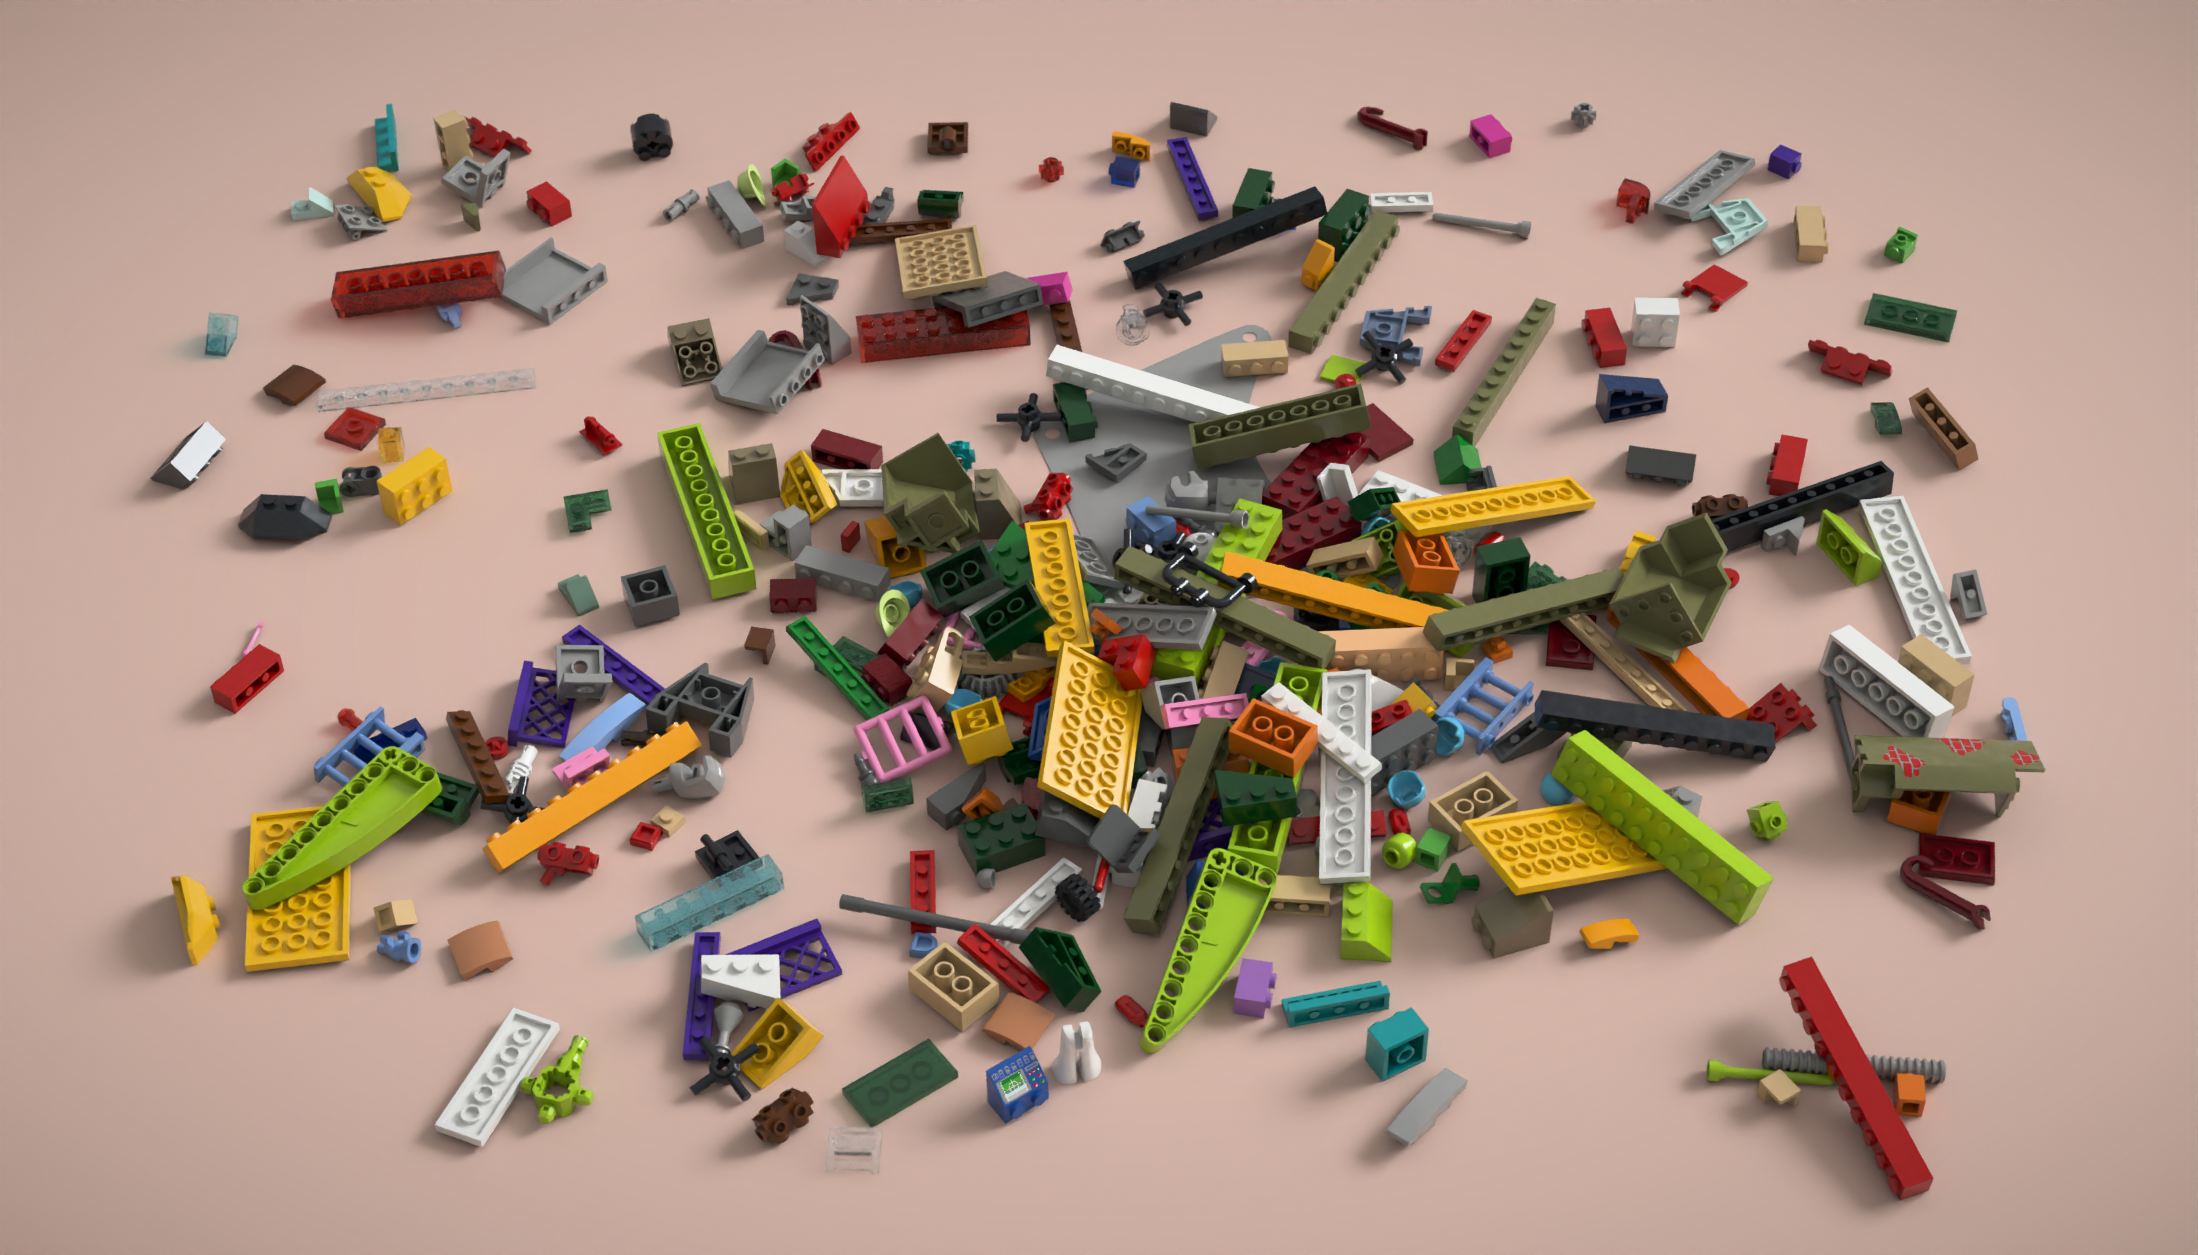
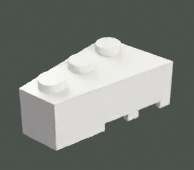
[701,955,780,1009]

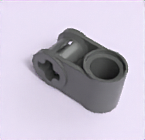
[340,466,382,497]

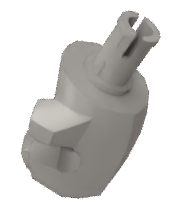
[1165,471,1217,519]
[652,755,725,799]

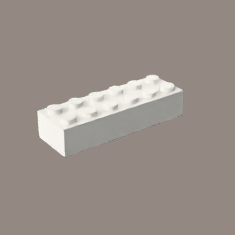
[1818,625,1955,738]

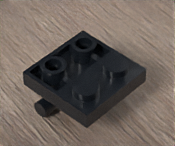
[695,830,763,889]

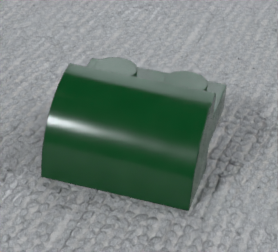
[917,190,964,217]
[997,736,1041,785]
[420,772,479,825]

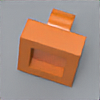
[1089,608,1122,640]
[1481,636,1513,664]

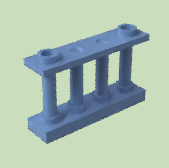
[1433,657,1534,755]
[314,706,425,787]

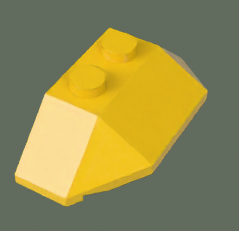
[347,167,411,222]
[780,449,838,523]
[170,875,221,966]

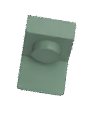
[558,574,599,616]

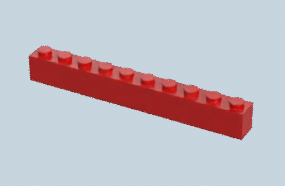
[1779,957,1934,1200]

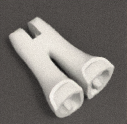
[1052,1021,1101,1084]

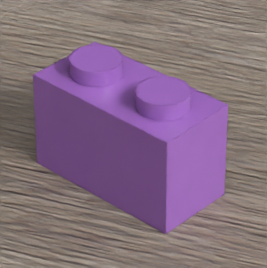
[1234,958,1277,1018]

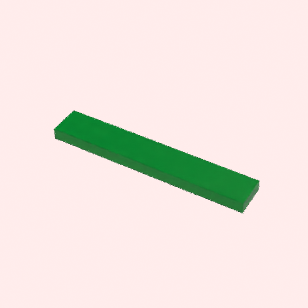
[786,616,890,721]

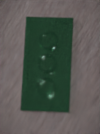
[1864,293,1957,343]
[842,1038,958,1128]

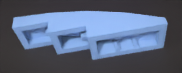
[559,693,647,761]

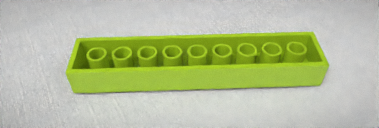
[657,423,757,600]
[1151,498,1282,685]
[1228,662,1327,875]
[1551,730,1774,925]

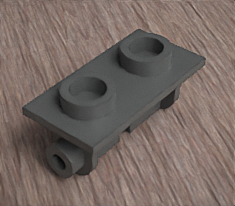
[1100,220,1145,252]

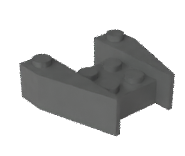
[645,663,754,758]

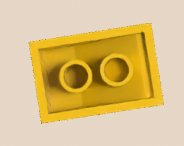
[731,997,824,1089]

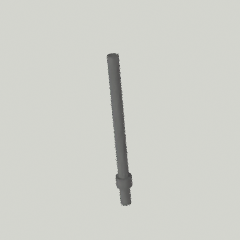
[1824,676,1855,781]

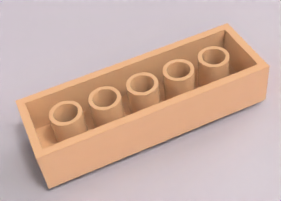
[1298,627,1444,682]

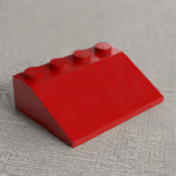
[811,155,870,258]

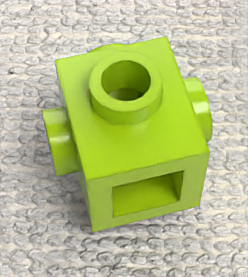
[1747,801,1788,840]

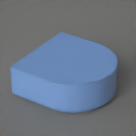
[909,932,938,959]

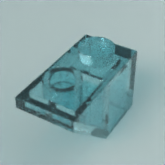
[205,312,239,357]

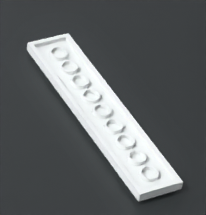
[1858,496,1972,664]
[1319,669,1372,884]

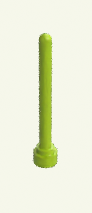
[1706,1060,1835,1085]

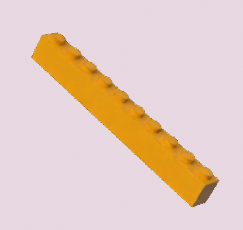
[1217,552,1449,629]
[482,721,702,874]

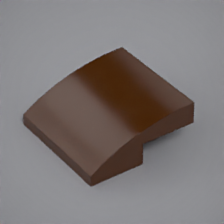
[263,364,326,406]

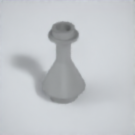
[714,1002,744,1054]

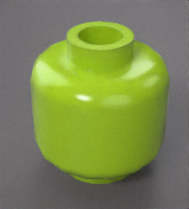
[1382,833,1417,869]

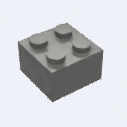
[621,565,680,627]

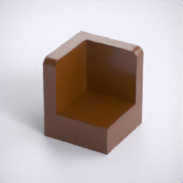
[744,626,776,664]

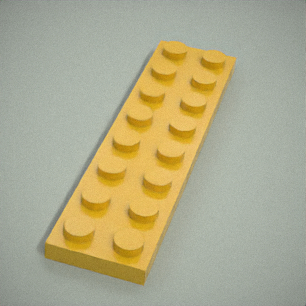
[1025,518,1094,658]

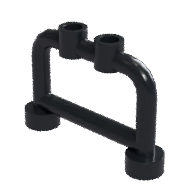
[1162,541,1257,608]

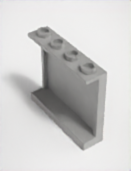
[493,237,608,325]
[710,330,825,415]

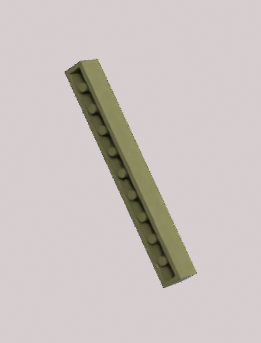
[1288,210,1400,354]
[1452,298,1556,447]
[1114,546,1336,669]
[1423,568,1625,652]
[1123,717,1232,935]

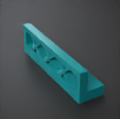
[375,104,399,172]
[1281,981,1390,1028]

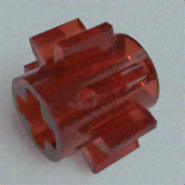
[1039,157,1064,183]

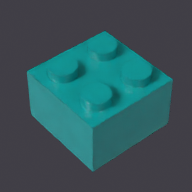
[1365,1007,1429,1082]

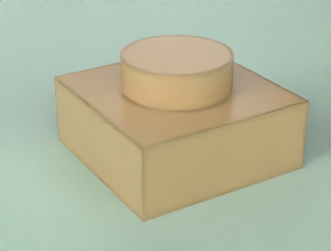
[650,805,686,837]

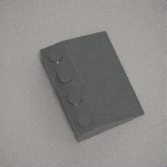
[1035,789,1100,849]

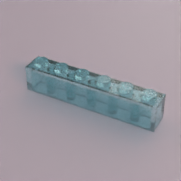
[635,854,784,952]

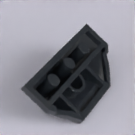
[238,494,332,540]

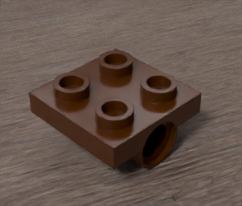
[927,122,969,154]

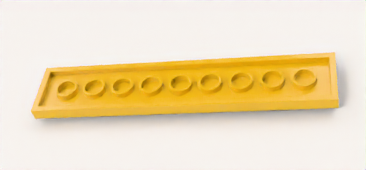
[1390,476,1596,537]

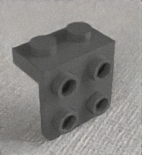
[1087,805,1161,873]

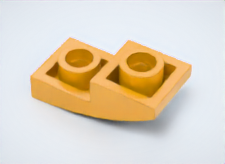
[1112,131,1150,161]
[1008,666,1056,703]
[1579,919,1639,949]

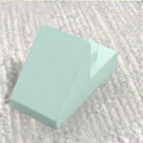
[291,187,334,221]

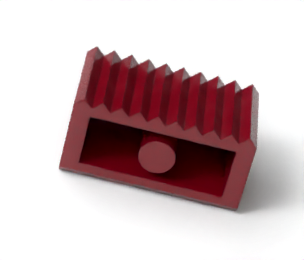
[769,578,818,613]
[861,653,913,706]

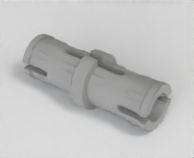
[663,189,700,221]

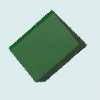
[1433,434,1482,485]

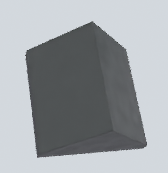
[1170,102,1218,136]

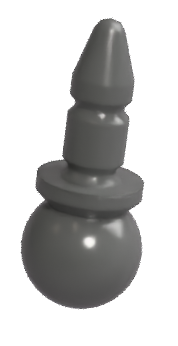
[1181,518,1217,538]
[854,753,880,794]

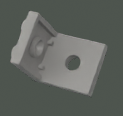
[441,149,511,208]
[1214,477,1265,532]
[555,645,612,702]

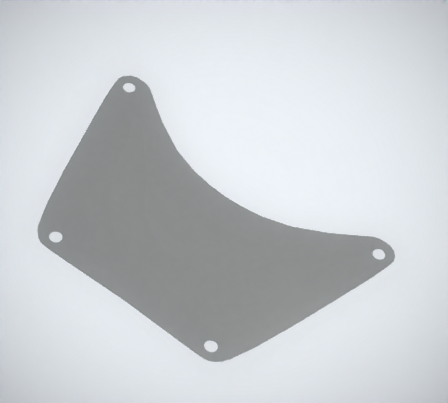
[1034,325,1400,598]

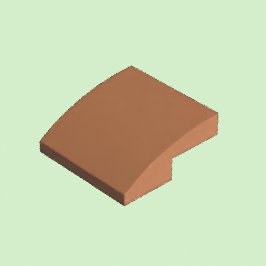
[447,921,514,981]
[982,992,1055,1051]

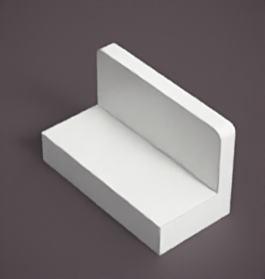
[1317,463,1358,506]

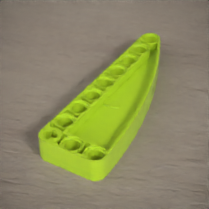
[242,746,442,910]
[1139,848,1277,1054]

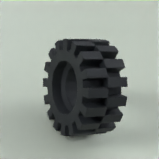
[1055,873,1101,922]

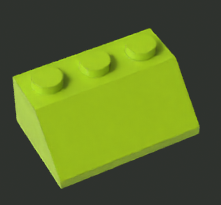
[1816,509,1882,586]
[1340,882,1393,962]

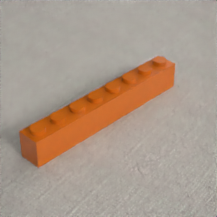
[1606,603,1749,720]

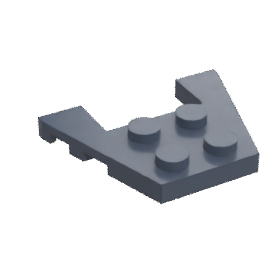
[1359,306,1432,366]

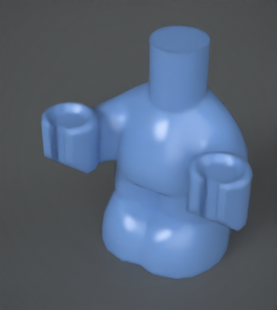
[377,931,421,963]

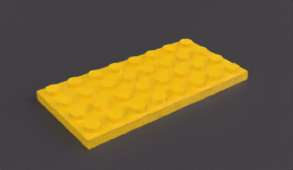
[1037,641,1142,819]
[1460,802,1668,895]
[245,806,351,972]

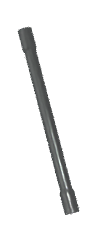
[839,894,1032,945]

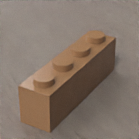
[1909,387,1979,471]

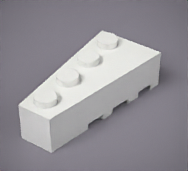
[1108,779,1167,888]

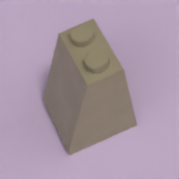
[728,443,780,505]
[974,468,1022,540]
[1471,887,1554,959]

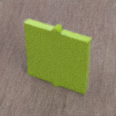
[1320,355,1365,385]

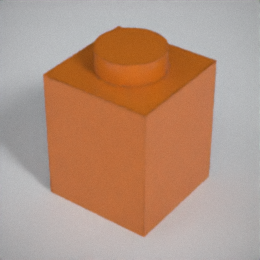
[1893,1073,1926,1117]

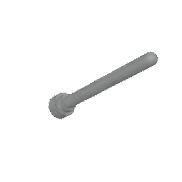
[1432,213,1531,238]
[1145,505,1249,529]

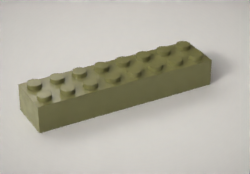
[1189,384,1371,469]

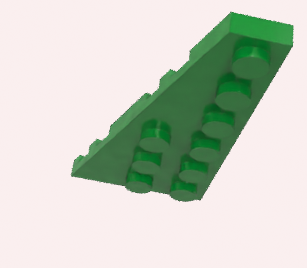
[989,520,1105,607]

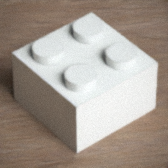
[1631,298,1680,348]

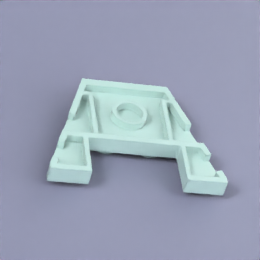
[1690,198,1768,256]

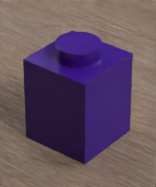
[1768,144,1802,179]

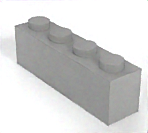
[706,180,764,249]
[794,545,890,602]

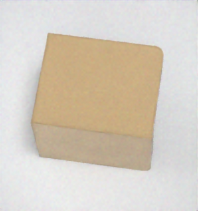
[1443,657,1474,691]
[374,899,417,932]
[1757,1069,1801,1107]

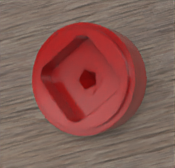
[1334,374,1356,390]
[485,736,509,760]

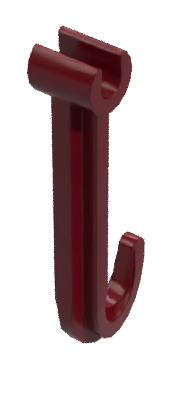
[1357,107,1428,150]
[768,330,822,390]
[1900,855,1991,930]

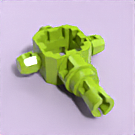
[520,1035,594,1124]

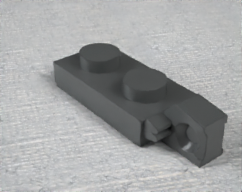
[862,187,895,224]

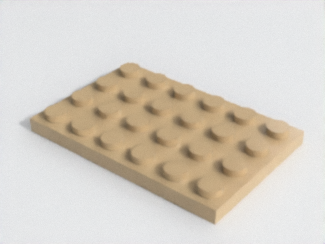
[895,225,988,300]

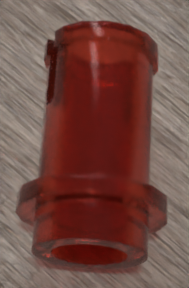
[337,708,363,731]

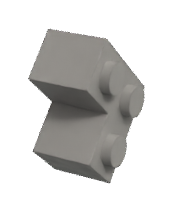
[759,505,812,561]

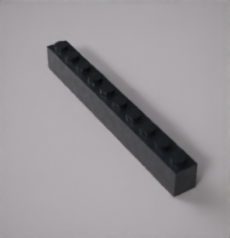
[1123,186,1328,289]
[1711,461,1894,552]
[1534,690,1776,761]

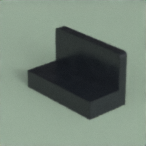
[900,712,956,750]

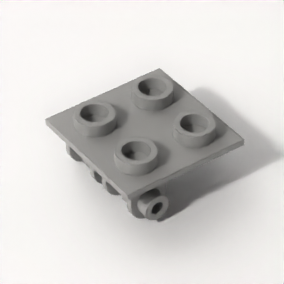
[335,204,387,240]

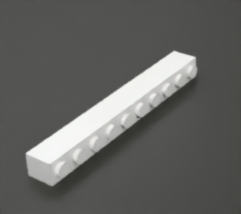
[1046,345,1260,423]

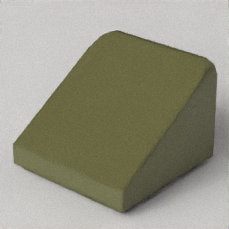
[461,202,481,231]

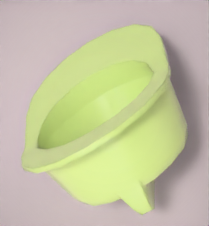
[737,164,766,206]
[875,590,910,638]

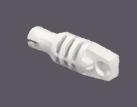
[503,745,538,797]

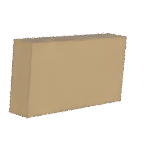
[733,509,770,551]

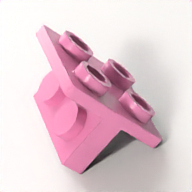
[553,747,610,792]

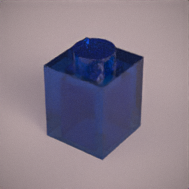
[1108,156,1140,188]

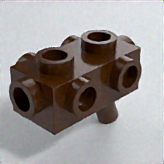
[1692,494,1748,520]
[752,1088,814,1145]

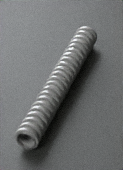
[1762,1047,1946,1084]

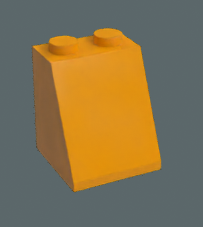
[864,516,927,578]

